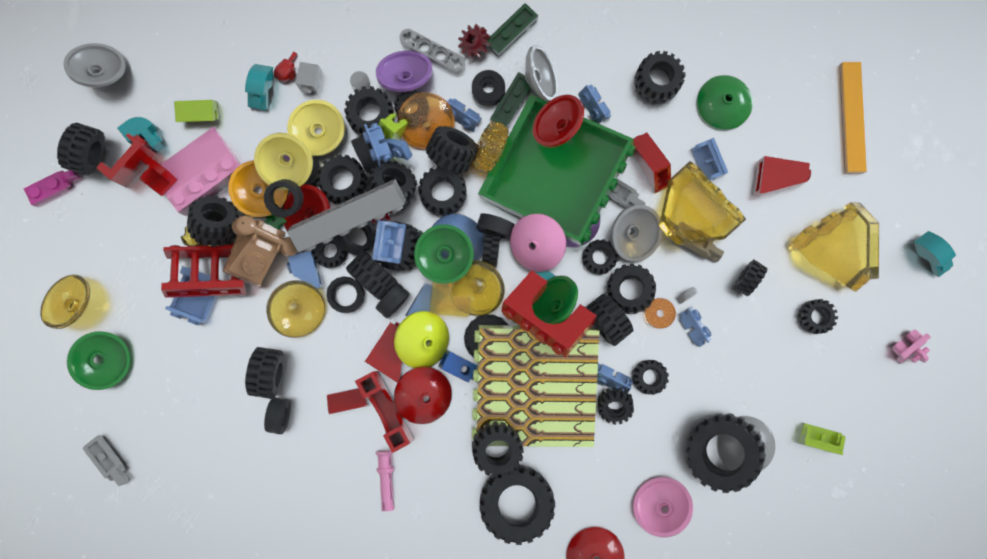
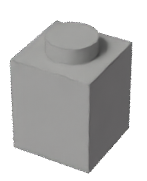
[295,62,322,94]

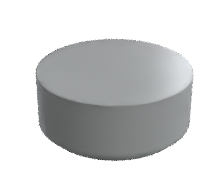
[350,71,370,91]
[678,287,698,303]

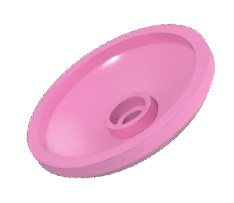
[510,214,566,272]
[633,477,693,538]

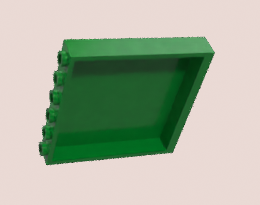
[478,94,636,246]

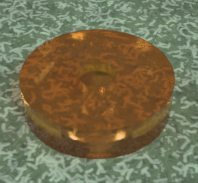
[644,298,676,329]

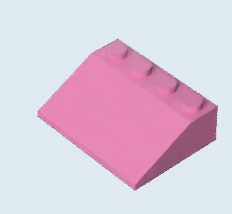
[161,127,241,216]

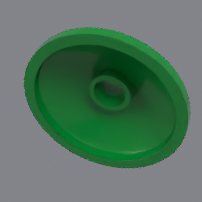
[696,75,753,131]
[414,224,474,284]
[532,275,578,324]
[66,331,130,390]

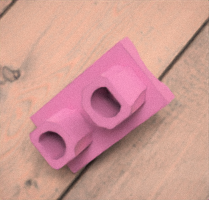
[892,329,931,364]

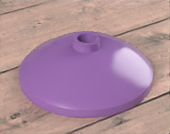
[376,50,432,92]

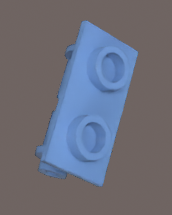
[578,84,611,124]
[443,98,482,132]
[363,123,392,166]
[679,306,712,347]
[597,363,633,392]

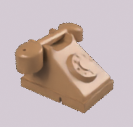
[222,216,298,287]

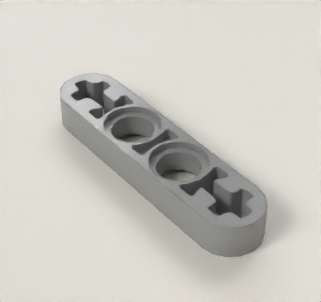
[399,29,465,74]

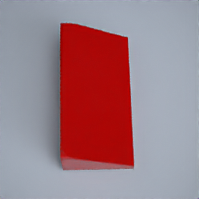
[327,388,369,414]

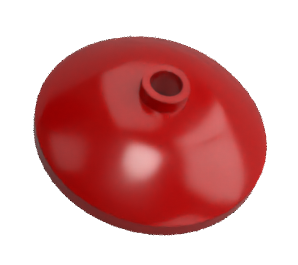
[533,94,584,148]
[282,185,330,231]
[394,366,452,424]
[566,526,625,559]

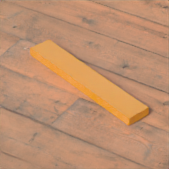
[840,62,867,173]

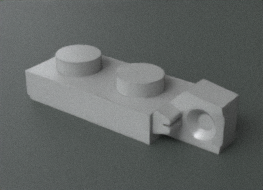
[608,179,646,208]
[82,435,129,486]

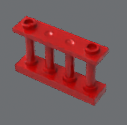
[161,243,246,298]

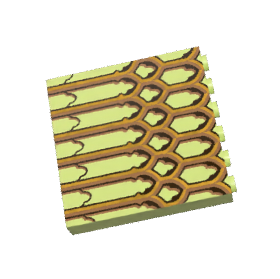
[472,325,599,447]

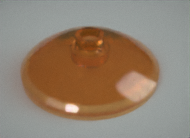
[397,92,454,149]

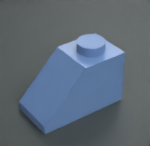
[287,251,324,290]

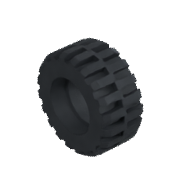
[685,413,766,493]
[479,465,555,545]

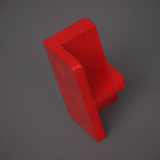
[140,154,178,196]

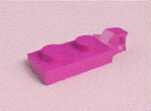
[23,170,79,206]

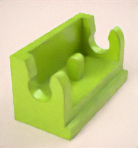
[174,100,218,123]
[378,114,408,140]
[798,423,846,455]

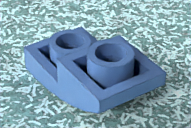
[369,139,413,161]

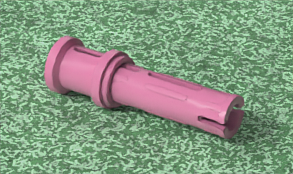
[375,450,394,512]

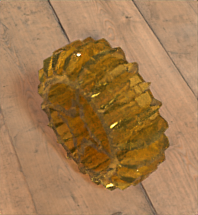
[472,121,509,173]

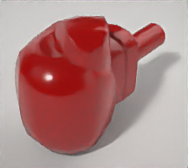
[274,51,297,82]

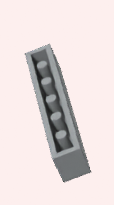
[287,179,406,252]

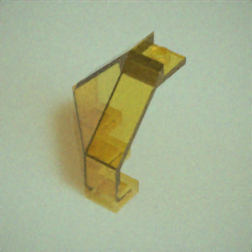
[659,161,746,245]
[792,202,880,292]

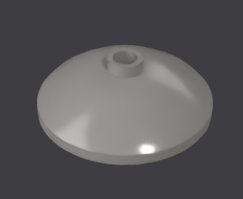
[63,43,125,88]
[525,45,558,102]
[611,204,663,262]
[717,416,775,471]

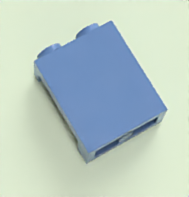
[165,266,222,326]

